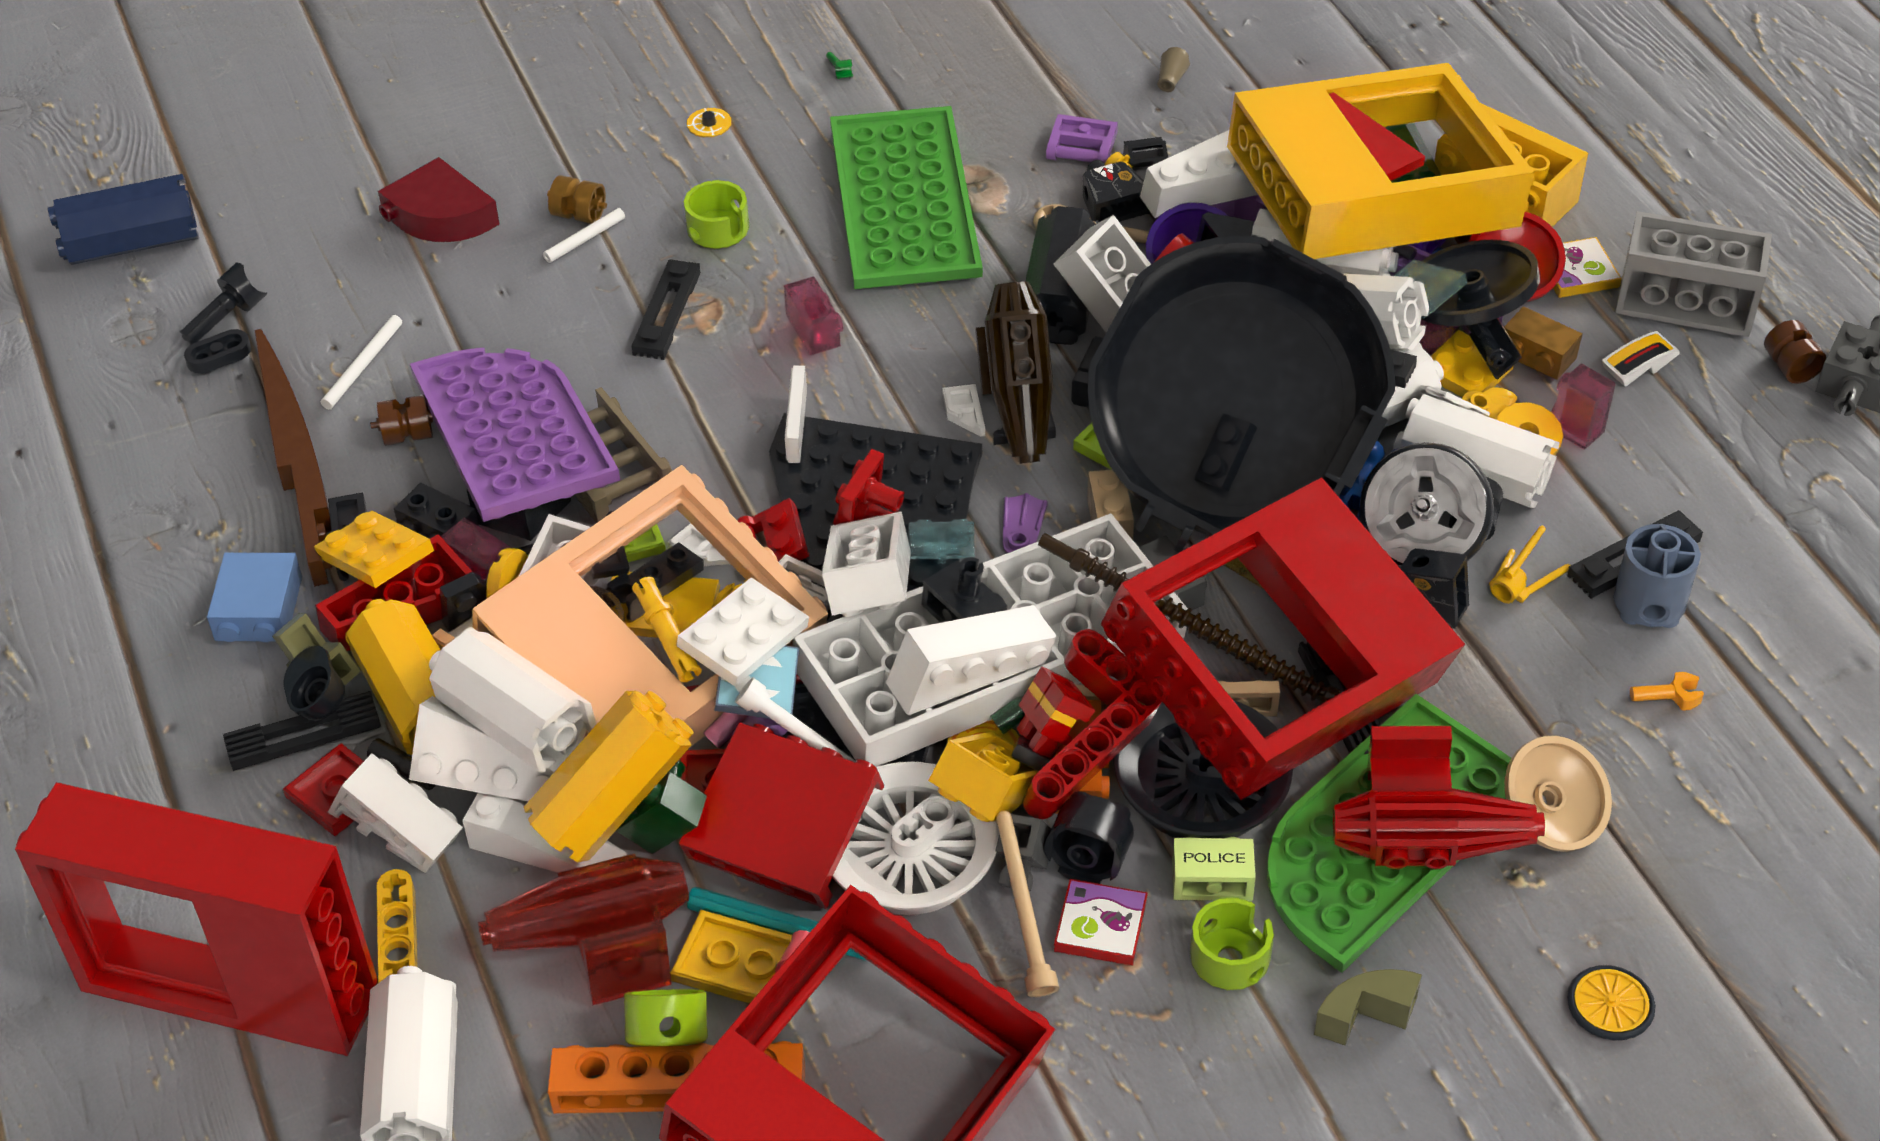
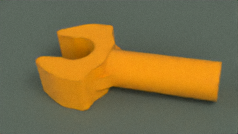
[1630,672,1704,710]

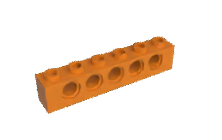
[548,1041,805,1114]

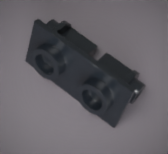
[1466,318,1522,380]

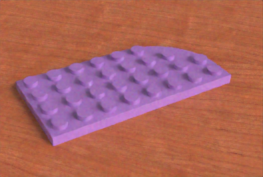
[410,348,621,522]

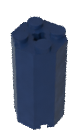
[48,174,199,265]

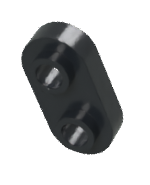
[184,329,251,374]

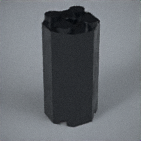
[1025,206,1099,345]

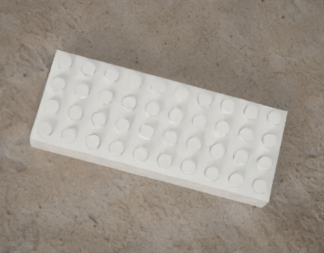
[792,513,1188,767]

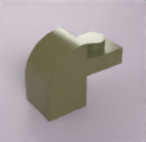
[272,613,361,685]

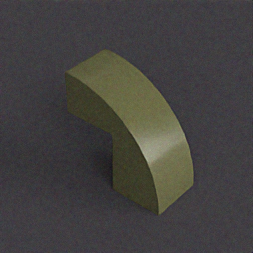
[1314,969,1422,1046]

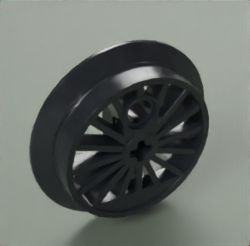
[1115,701,1293,838]

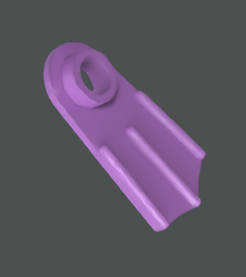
[1003,493,1048,553]

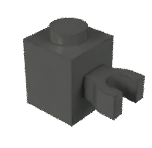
[995,814,1051,891]

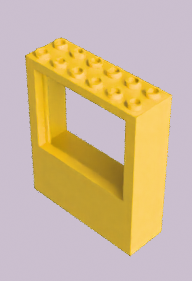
[1227,63,1534,259]

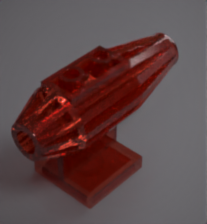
[477,853,689,1005]

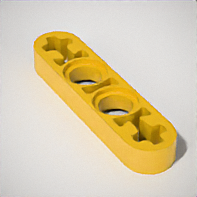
[377,869,418,983]

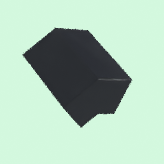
[1123,137,1168,168]

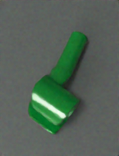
[826,52,853,79]

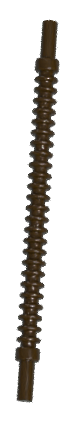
[1038,533,1341,705]

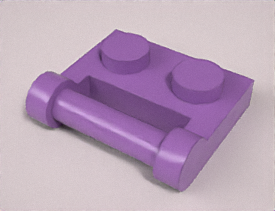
[1046,114,1118,164]

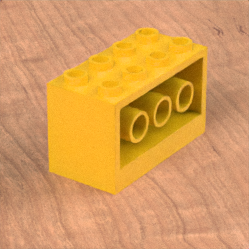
[1434,103,1588,227]

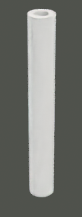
[543,208,625,263]

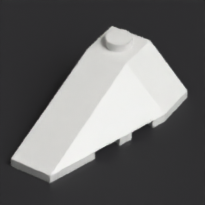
[462,793,627,887]

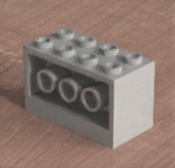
[1615,211,1772,337]

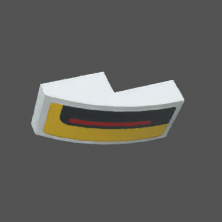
[1602,331,1680,387]

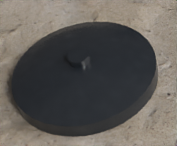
[1407,240,1540,326]

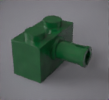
[616,760,707,854]

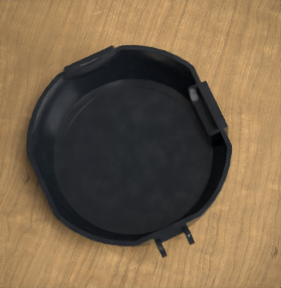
[1088,236,1395,552]

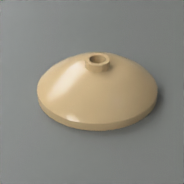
[1504,736,1612,852]

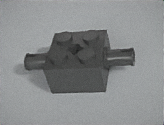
[1815,315,1880,416]

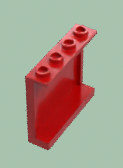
[679,722,885,909]

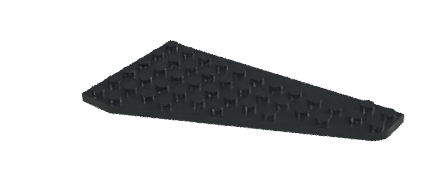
[769,413,982,766]

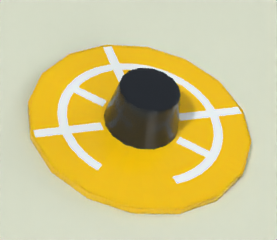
[687,108,731,137]

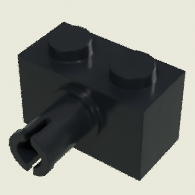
[921,557,1008,623]

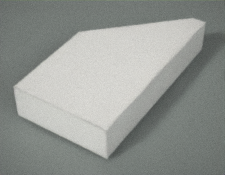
[942,384,985,437]
[667,523,731,566]

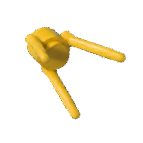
[1489,525,1571,604]

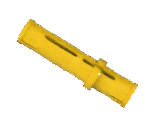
[632,577,702,682]

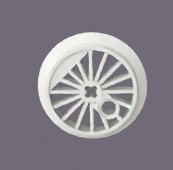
[833,762,999,915]

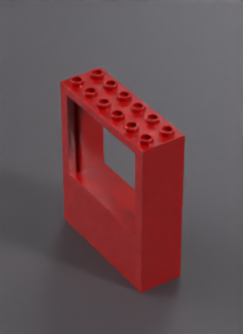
[1100,477,1465,800]
[15,782,378,1056]
[659,884,1056,1141]

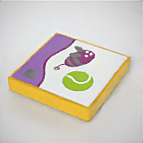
[1553,237,1622,298]

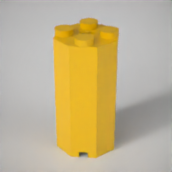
[345,599,440,755]
[523,690,694,862]

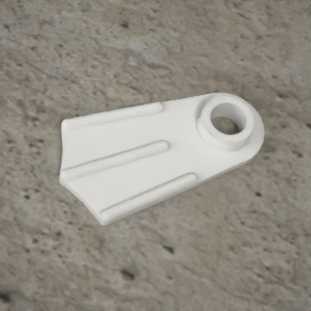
[1419,385,1490,417]

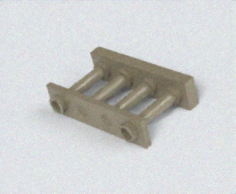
[574,387,672,523]

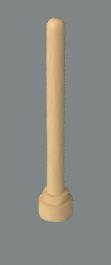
[996,811,1059,997]

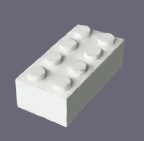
[1054,215,1151,332]
[822,512,911,617]

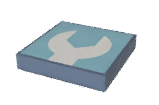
[714,645,799,719]

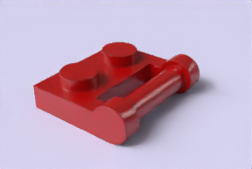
[737,498,809,562]

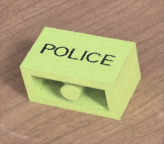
[1172,837,1256,901]

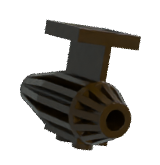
[975,281,1053,464]

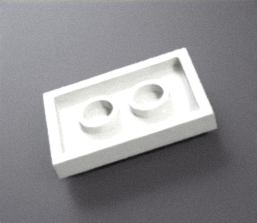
[677,577,809,687]

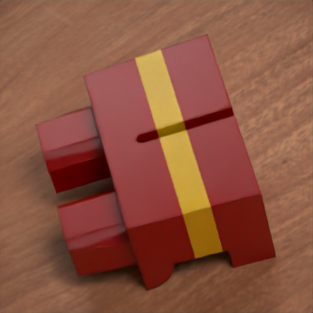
[1017,666,1095,758]

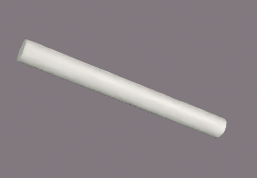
[320,315,402,410]

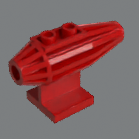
[1333,726,1545,869]

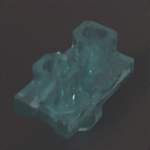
[909,519,975,564]

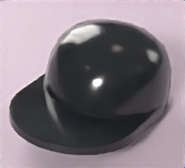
[283,646,345,721]

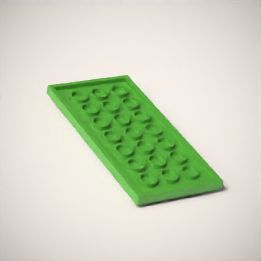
[830,106,983,289]

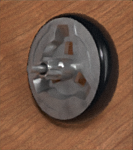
[1359,442,1494,566]

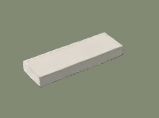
[785,365,807,463]

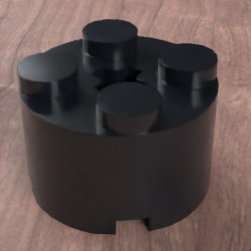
[1044,791,1134,884]

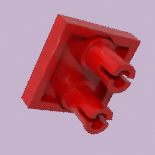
[833,449,904,525]

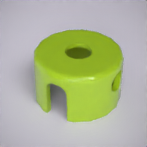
[683,180,749,249]
[1190,898,1274,990]
[624,989,708,1046]

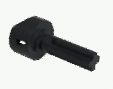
[179,262,267,345]

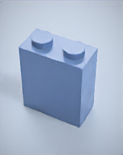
[207,553,302,642]

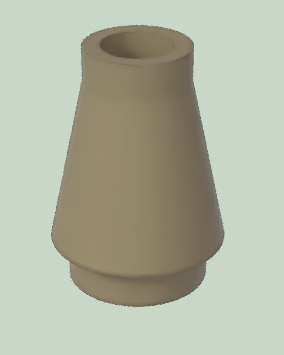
[1157,47,1190,92]

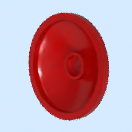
[1469,212,1566,302]

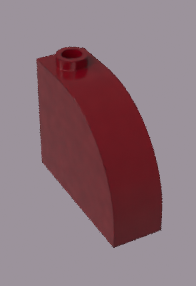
[378,157,500,242]

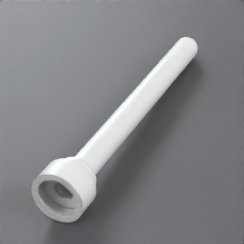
[735,677,856,762]

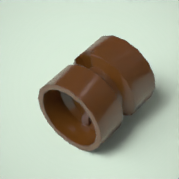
[1764,320,1827,384]

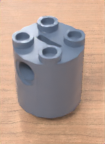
[1613,524,1701,628]

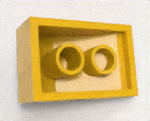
[928,731,1039,822]

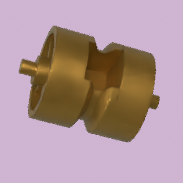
[547,175,607,224]

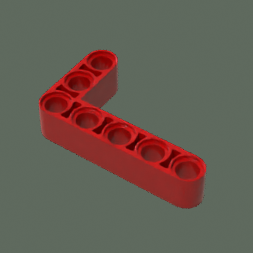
[1023,629,1162,820]

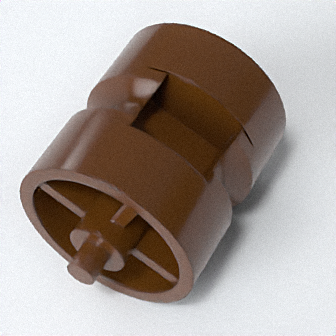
[370,395,433,446]

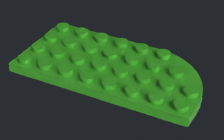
[1267,694,1511,973]

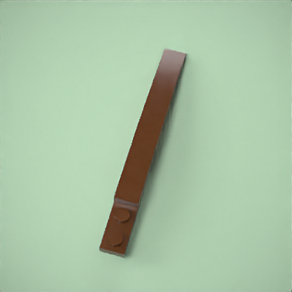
[255,329,333,587]

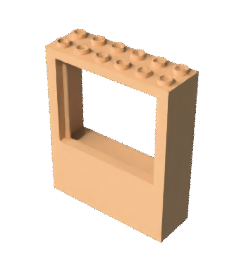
[472,465,828,746]

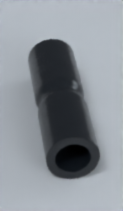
[367,738,436,790]

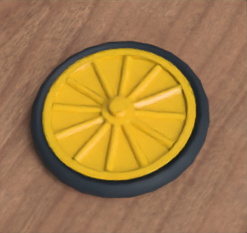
[1567,965,1656,1040]

